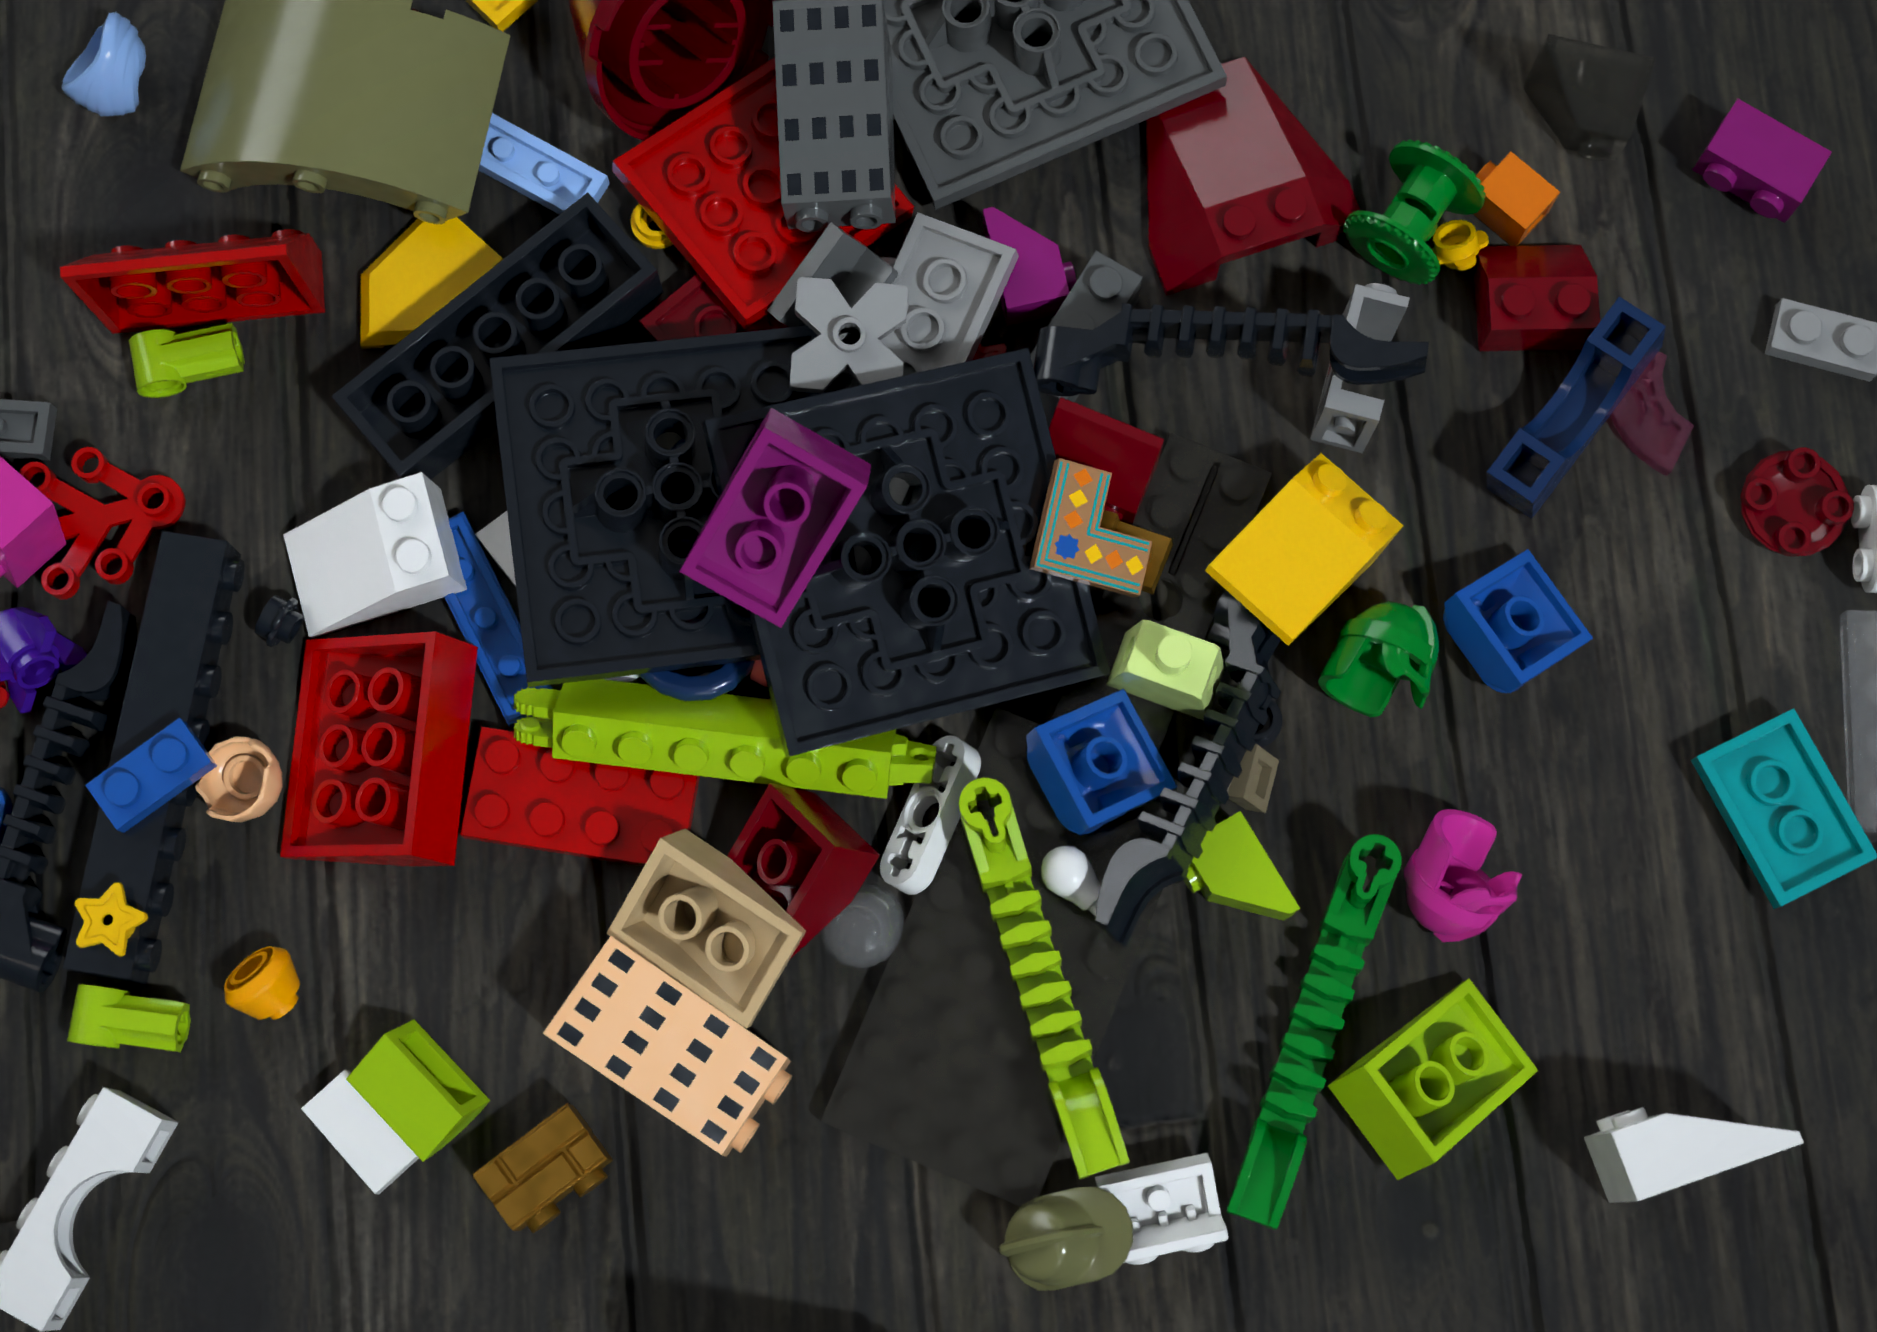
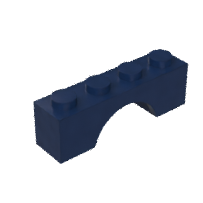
[1487,296,1666,519]

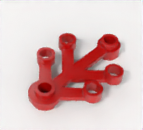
[19,447,186,600]

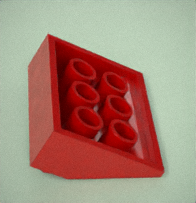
[60,229,325,334]
[280,631,478,867]

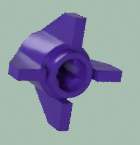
[0,607,86,714]

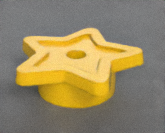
[75,882,148,957]

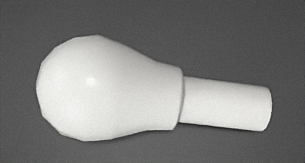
[1041,846,1101,917]

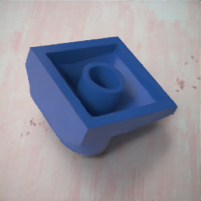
[1443,549,1593,693]
[1026,689,1177,835]

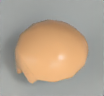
[195,736,282,823]

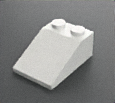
[283,472,467,639]
[1584,1107,1804,1203]

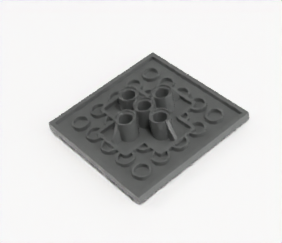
[883,0,1227,210]

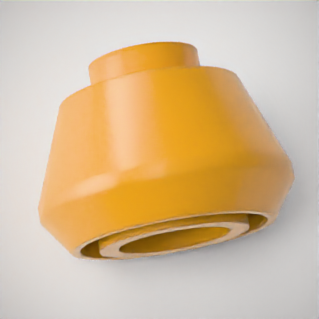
[224,946,300,1020]

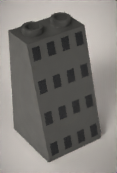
[773,0,896,233]

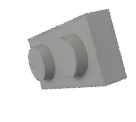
[1765,298,1877,382]

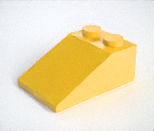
[1205,453,1404,646]

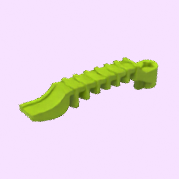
[959,778,1130,1180]

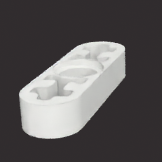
[880,735,981,895]

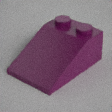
[680,408,871,628]

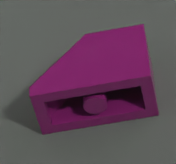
[983,207,1076,326]

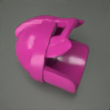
[1404,809,1522,942]

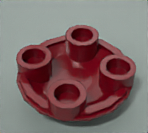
[1740,447,1854,557]

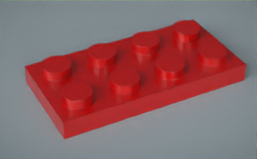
[460,727,700,866]

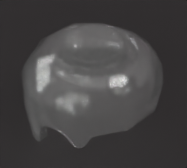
[819,880,906,969]

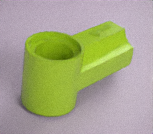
[129,323,245,398]
[67,984,191,1052]

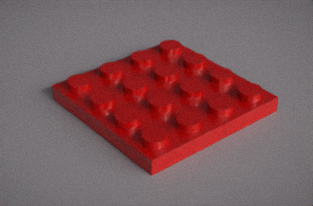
[612,57,914,329]

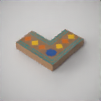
[1029,458,1152,598]

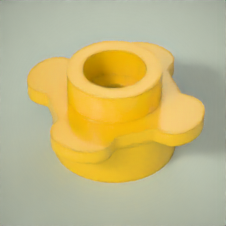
[1432,220,1489,271]

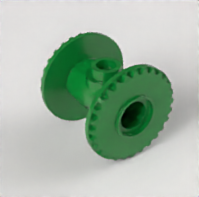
[1343,140,1486,285]

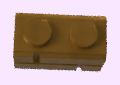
[473,1103,613,1233]

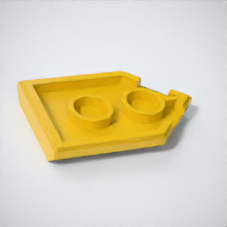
[361,217,503,349]

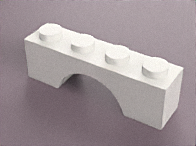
[0,1087,179,1332]

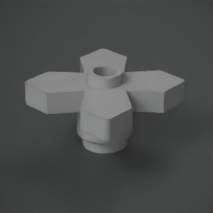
[790,277,909,393]

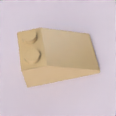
[606,829,806,1029]

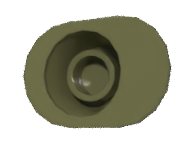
[999,1187,1133,1290]

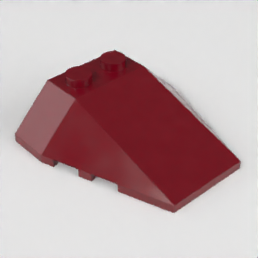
[1146,57,1360,296]

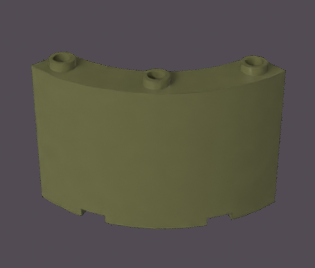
[180,0,511,224]

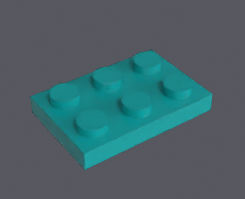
[1691,708,1877,909]

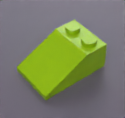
[1328,978,1539,1180]

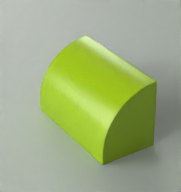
[346,1019,491,1162]

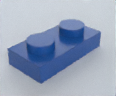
[85,718,217,833]

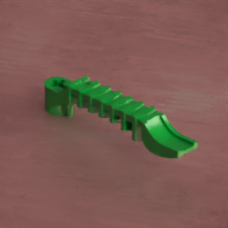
[1226,834,1402,1230]

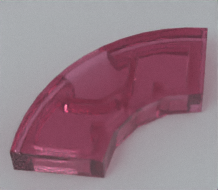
[1610,351,1694,477]

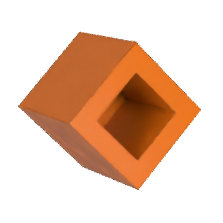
[1473,152,1560,246]

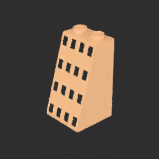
[543,936,792,1157]

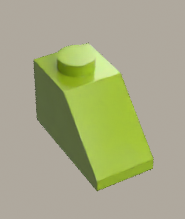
[1183,811,1300,921]

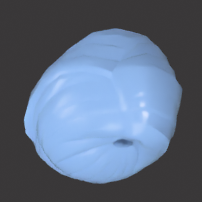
[62,12,146,117]

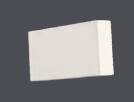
[301,1070,419,1194]

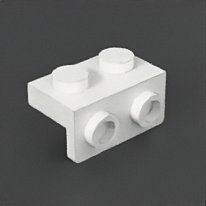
[1095,1153,1228,1265]

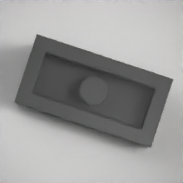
[767,222,898,345]

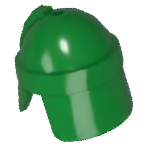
[1318,602,1439,717]

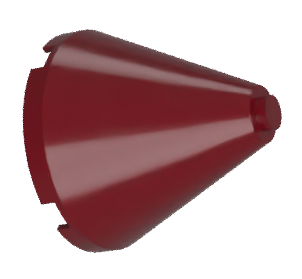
[568,0,777,141]

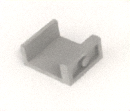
[1310,283,1410,453]

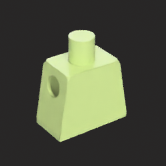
[1106,620,1225,720]

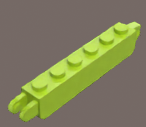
[514,679,936,799]

